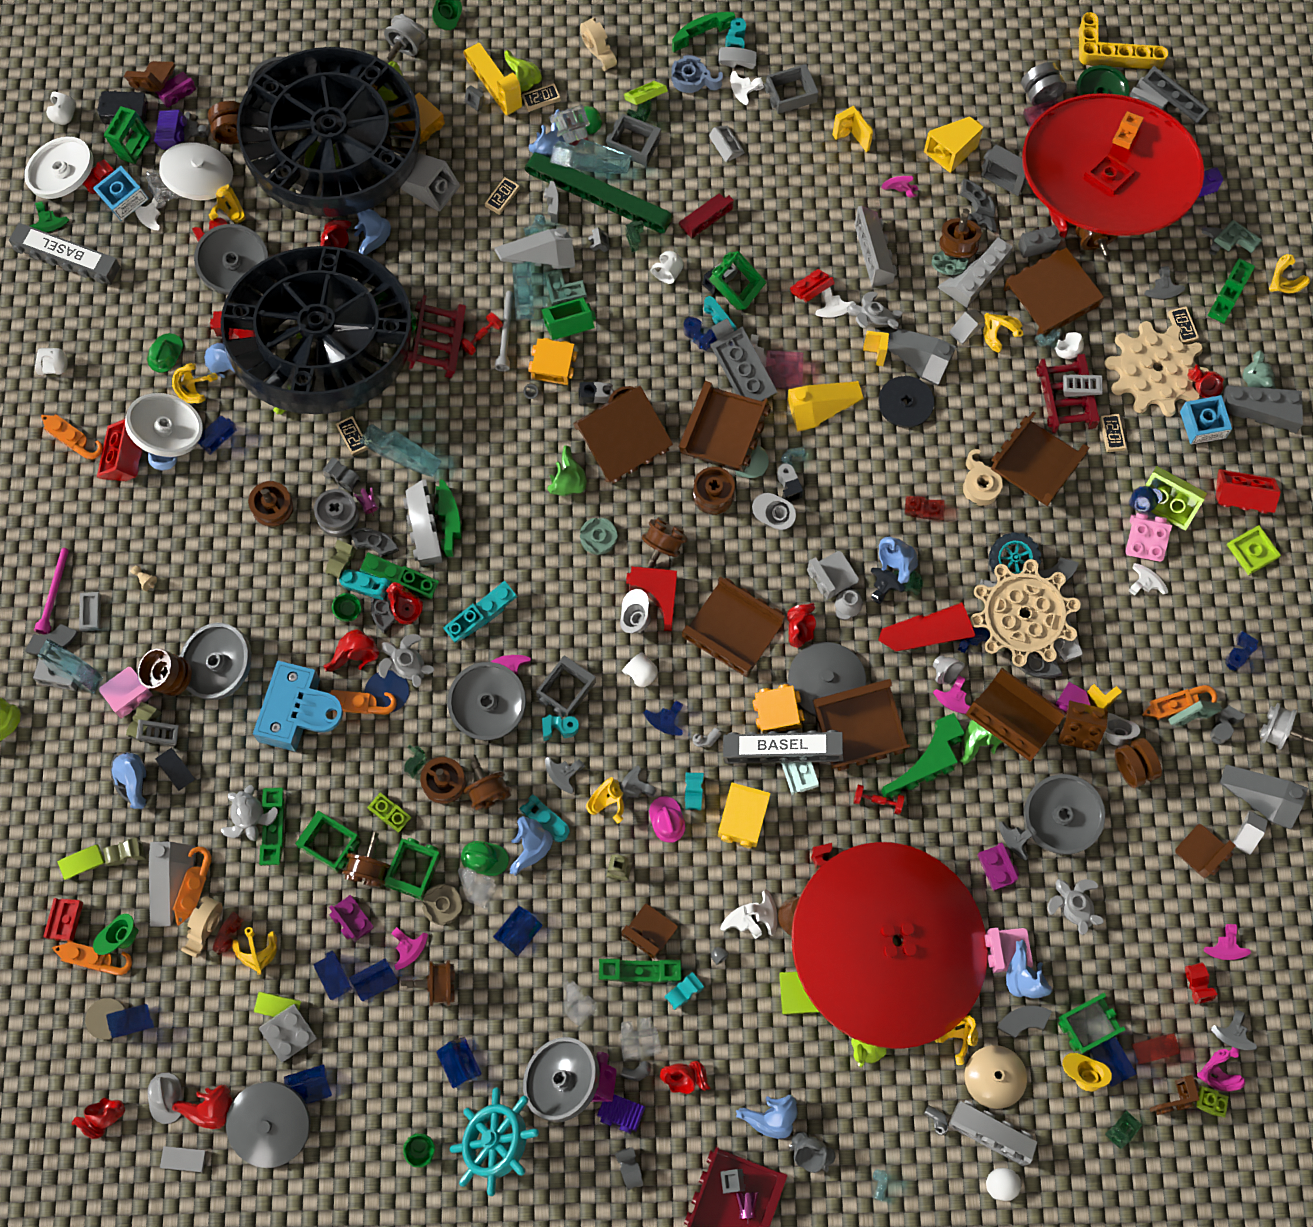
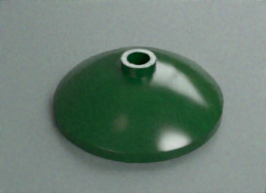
[1076,65,1130,96]

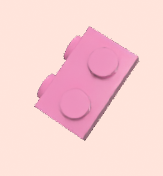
[1126,513,1172,562]
[99,667,153,719]
[985,928,1033,973]

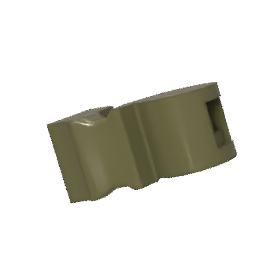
[326,540,356,579]
[126,701,162,742]
[103,838,146,866]
[606,854,632,882]

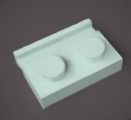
[781,762,819,795]

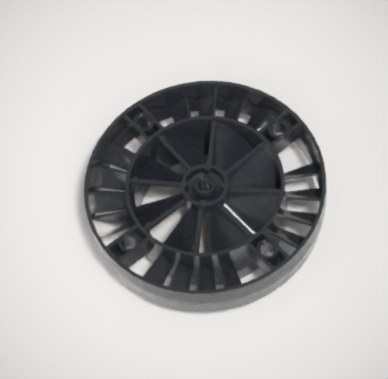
[237,47,421,217]
[221,246,412,414]

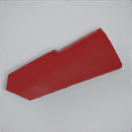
[878,602,975,652]

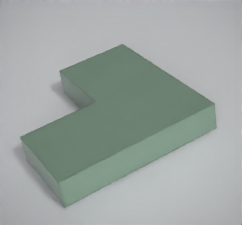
[1214,220,1263,253]
[544,269,588,306]
[1168,701,1222,727]

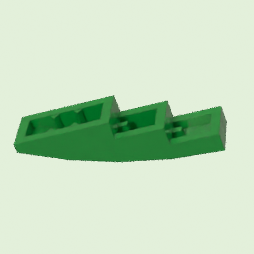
[1207,258,1255,324]

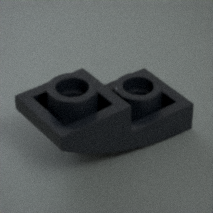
[155,747,196,791]

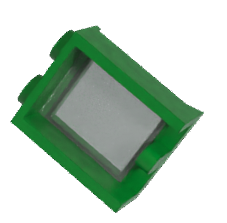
[1058,993,1126,1054]

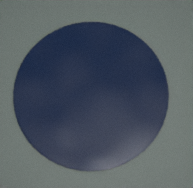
[364,670,409,713]

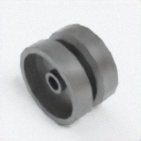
[1021,62,1067,107]
[314,489,359,537]

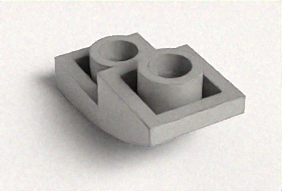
[718,47,757,69]
[544,181,559,223]

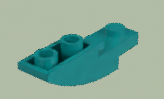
[443,581,518,643]

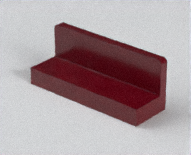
[679,193,734,239]

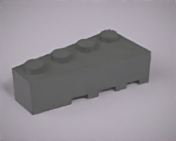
[1221,385,1303,434]

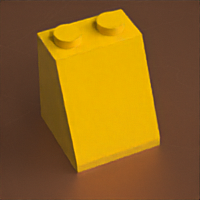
[924,116,983,173]
[718,783,770,848]

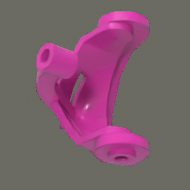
[1197,1047,1245,1092]

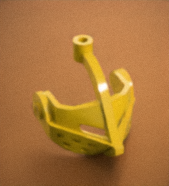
[208,184,246,224]
[1269,254,1310,293]
[983,313,1023,352]
[172,363,218,404]
[586,777,624,824]
[232,927,277,975]
[935,1015,978,1065]

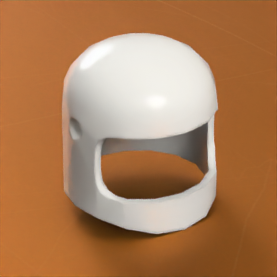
[46,92,77,125]
[650,251,684,284]
[35,348,68,375]
[622,652,658,687]

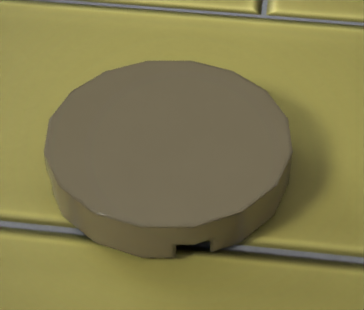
[422,884,463,925]
[85,998,128,1040]

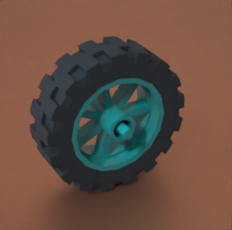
[989,532,1041,574]

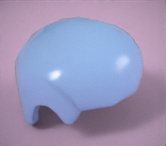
[148,453,177,471]

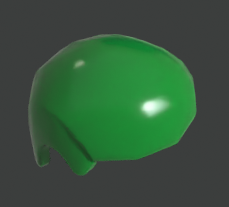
[574,106,602,134]
[332,593,362,622]
[403,1133,435,1168]

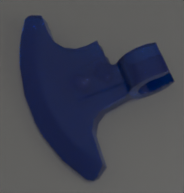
[958,626,990,653]
[643,700,683,735]

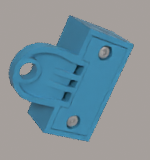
[253,661,343,752]

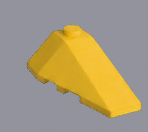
[787,381,863,432]

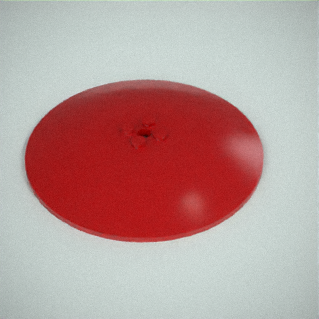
[1022,93,1204,236]
[791,842,988,1049]

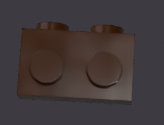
[123,61,176,92]
[1058,700,1108,751]
[1175,824,1236,879]
[1149,1075,1200,1115]

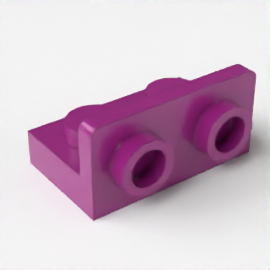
[155,72,196,108]
[977,842,1019,891]
[329,895,374,943]

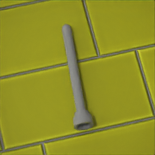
[495,291,513,371]

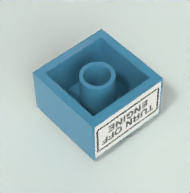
[93,166,149,221]
[1180,395,1232,445]

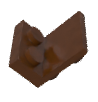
[622,903,678,960]

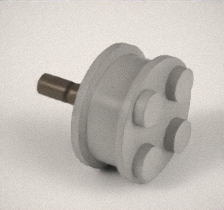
[384,14,426,62]
[1259,703,1313,750]

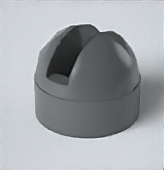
[523,383,538,399]
[711,947,729,965]

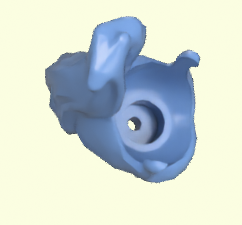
[528,109,568,159]
[354,209,391,255]
[204,343,252,378]
[879,537,918,583]
[112,753,146,809]
[510,816,553,876]
[1006,940,1052,999]
[736,1095,798,1139]

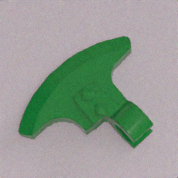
[29,201,70,233]

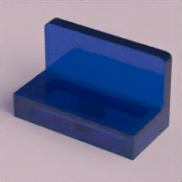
[198,416,237,455]
[493,905,542,956]
[313,950,353,1000]
[349,958,398,1002]
[106,1004,154,1039]
[436,1037,482,1089]
[1090,1037,1137,1087]
[284,1064,332,1104]

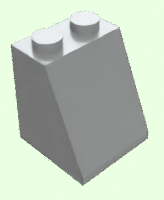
[401,153,460,212]

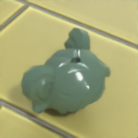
[1243,350,1276,389]

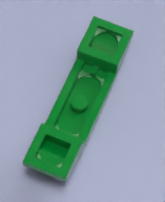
[672,12,735,52]
[259,788,284,866]
[599,959,681,982]

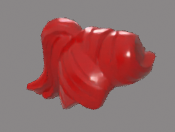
[320,220,352,248]
[1187,364,1224,398]
[787,603,816,648]
[660,1061,711,1094]
[72,1097,125,1139]

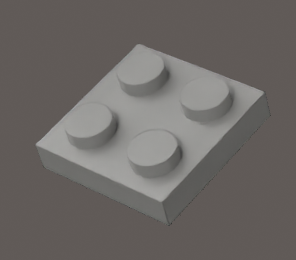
[259,1004,317,1063]

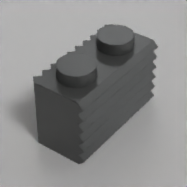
[1018,225,1061,258]

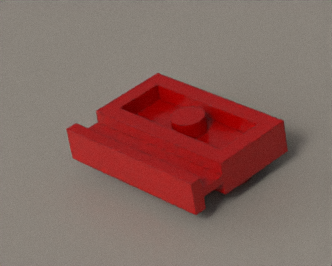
[790,269,835,302]
[43,898,84,942]

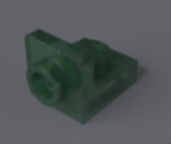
[627,100,652,122]
[625,221,644,252]
[892,571,923,595]
[404,745,427,779]
[1105,1110,1142,1149]

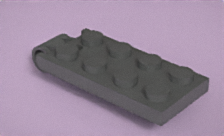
[710,318,778,402]

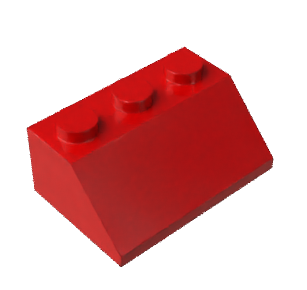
[97,419,143,481]
[1216,469,1281,514]

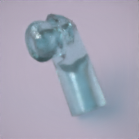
[523,214,546,236]
[781,447,805,465]
[873,1169,888,1201]

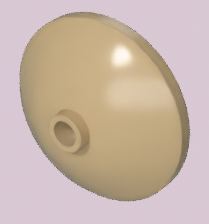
[964,1045,1027,1109]

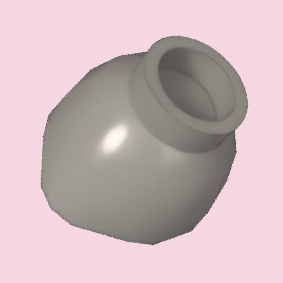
[835,589,862,620]
[933,655,965,685]

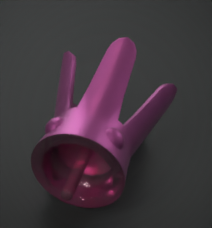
[354,487,378,516]
[736,1192,758,1225]

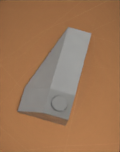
[495,228,575,269]
[149,842,196,927]

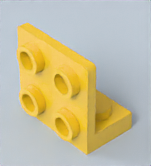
[832,106,873,152]

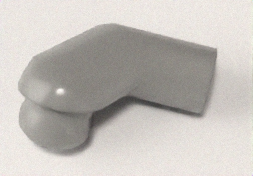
[692,728,722,747]

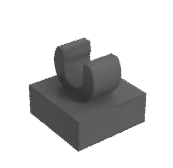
[464,85,486,111]
[588,227,610,252]
[721,1169,746,1194]

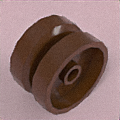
[207,101,241,145]
[693,467,735,515]
[1115,738,1162,789]

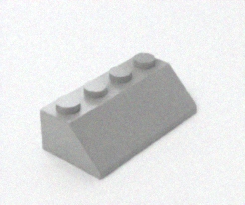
[854,206,897,287]

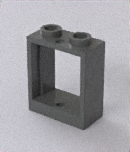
[764,64,818,114]
[606,114,661,167]
[981,144,1028,196]
[536,655,596,718]

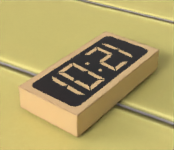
[522,84,561,112]
[485,177,520,215]
[1168,306,1199,344]
[1100,414,1126,452]
[336,416,369,457]

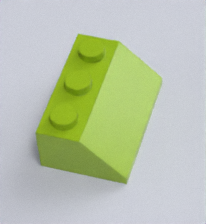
[1135,466,1207,531]

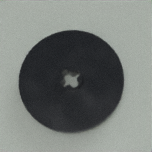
[878,376,934,428]

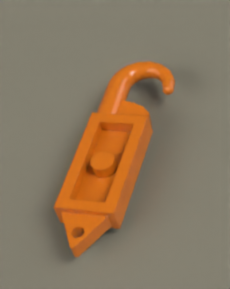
[41,414,103,459]
[1142,685,1218,721]
[329,690,397,715]
[172,846,212,926]
[52,941,132,975]

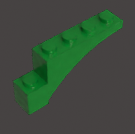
[881,713,965,798]

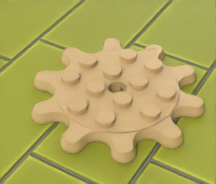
[1104,321,1209,417]
[970,559,1080,667]

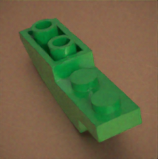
[435,479,462,557]
[360,552,439,599]

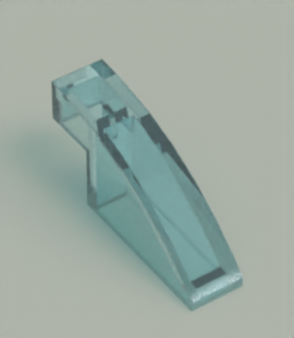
[551,139,632,174]
[512,261,535,320]
[359,424,441,477]
[38,639,103,694]

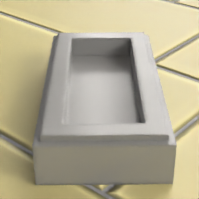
[79,592,101,631]
[160,1146,207,1173]

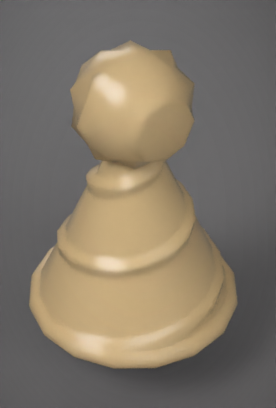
[131,566,157,591]

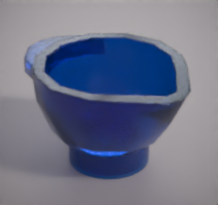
[1129,486,1163,513]

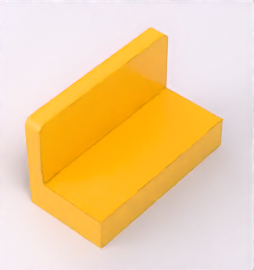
[863,331,889,366]
[1087,684,1122,709]

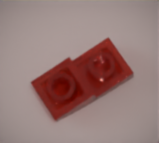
[904,496,945,520]
[212,912,243,955]
[1133,1032,1181,1065]

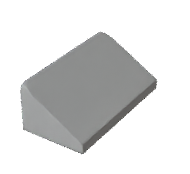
[709,126,745,162]

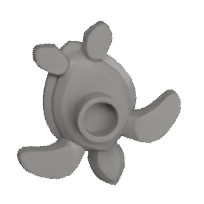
[847,292,902,329]
[378,634,434,688]
[222,785,278,841]
[1047,879,1104,935]

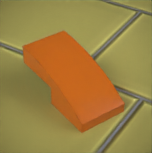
[1112,111,1144,149]

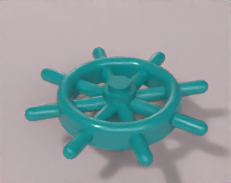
[450,1087,539,1197]

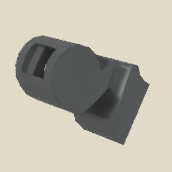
[323,457,361,492]
[1210,705,1246,744]
[614,1146,643,1191]

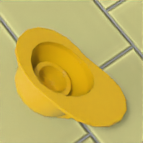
[1062,1053,1112,1092]

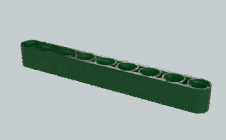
[524,152,674,234]

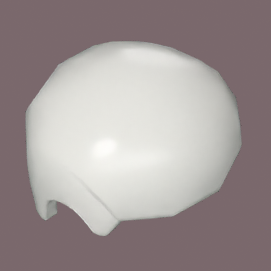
[1055,332,1084,359]
[986,1168,1021,1201]

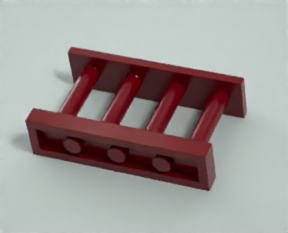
[407,295,466,379]
[1036,354,1100,434]

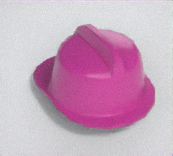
[649,796,685,843]

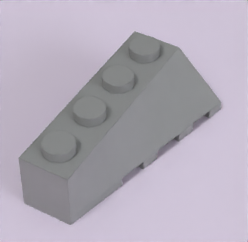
[938,237,1013,308]
[403,479,443,567]
[948,1100,1037,1166]

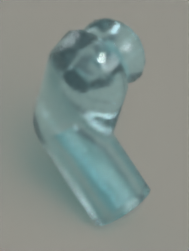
[1034,329,1061,347]

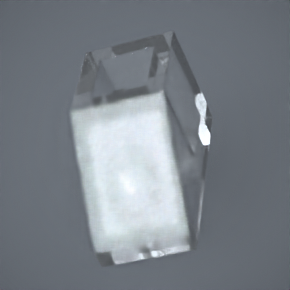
[458,867,497,910]
[563,980,597,1028]

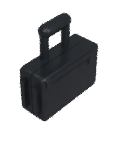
[97,90,148,136]

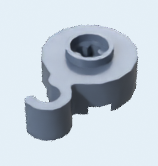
[671,55,723,93]

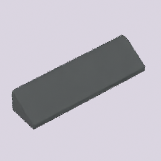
[1142,66,1209,124]

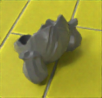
[789,1131,836,1173]

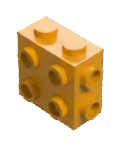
[393,92,445,144]
[528,338,577,385]
[753,684,805,734]

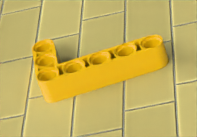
[1079,12,1168,69]
[463,43,522,116]

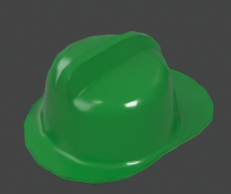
[432,0,462,30]
[147,333,183,373]
[461,841,509,876]
[93,914,139,955]

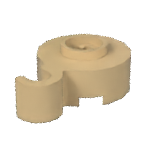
[580,17,617,71]
[963,449,1003,506]
[181,896,223,958]

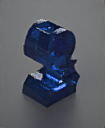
[683,317,717,351]
[1225,631,1259,671]

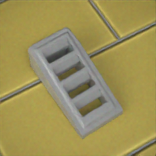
[1063,375,1103,397]
[136,720,179,747]

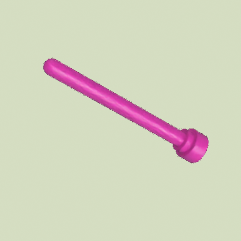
[34,548,69,635]

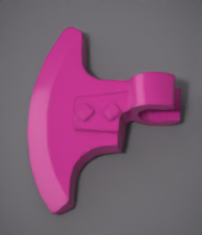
[881,176,919,198]
[491,655,531,674]
[933,675,970,714]
[1203,924,1251,960]
[391,927,428,970]

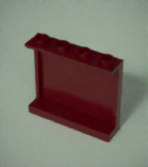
[684,1147,788,1227]

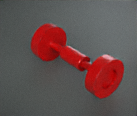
[460,312,503,356]
[853,784,905,815]

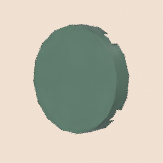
[580,518,618,555]

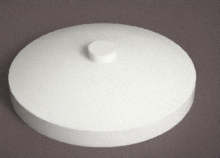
[25,137,93,199]
[159,142,233,200]
[125,393,203,457]

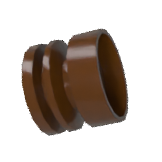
[137,648,192,696]

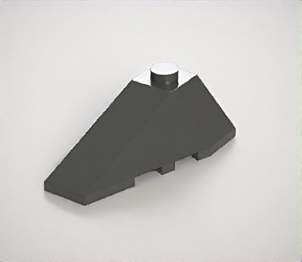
[883,326,956,386]
[1220,765,1308,829]

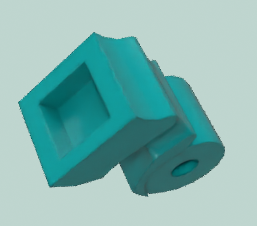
[725,17,746,49]
[542,715,579,742]
[685,772,704,811]
[664,972,705,1010]

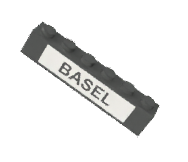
[9,223,120,285]
[723,730,843,764]

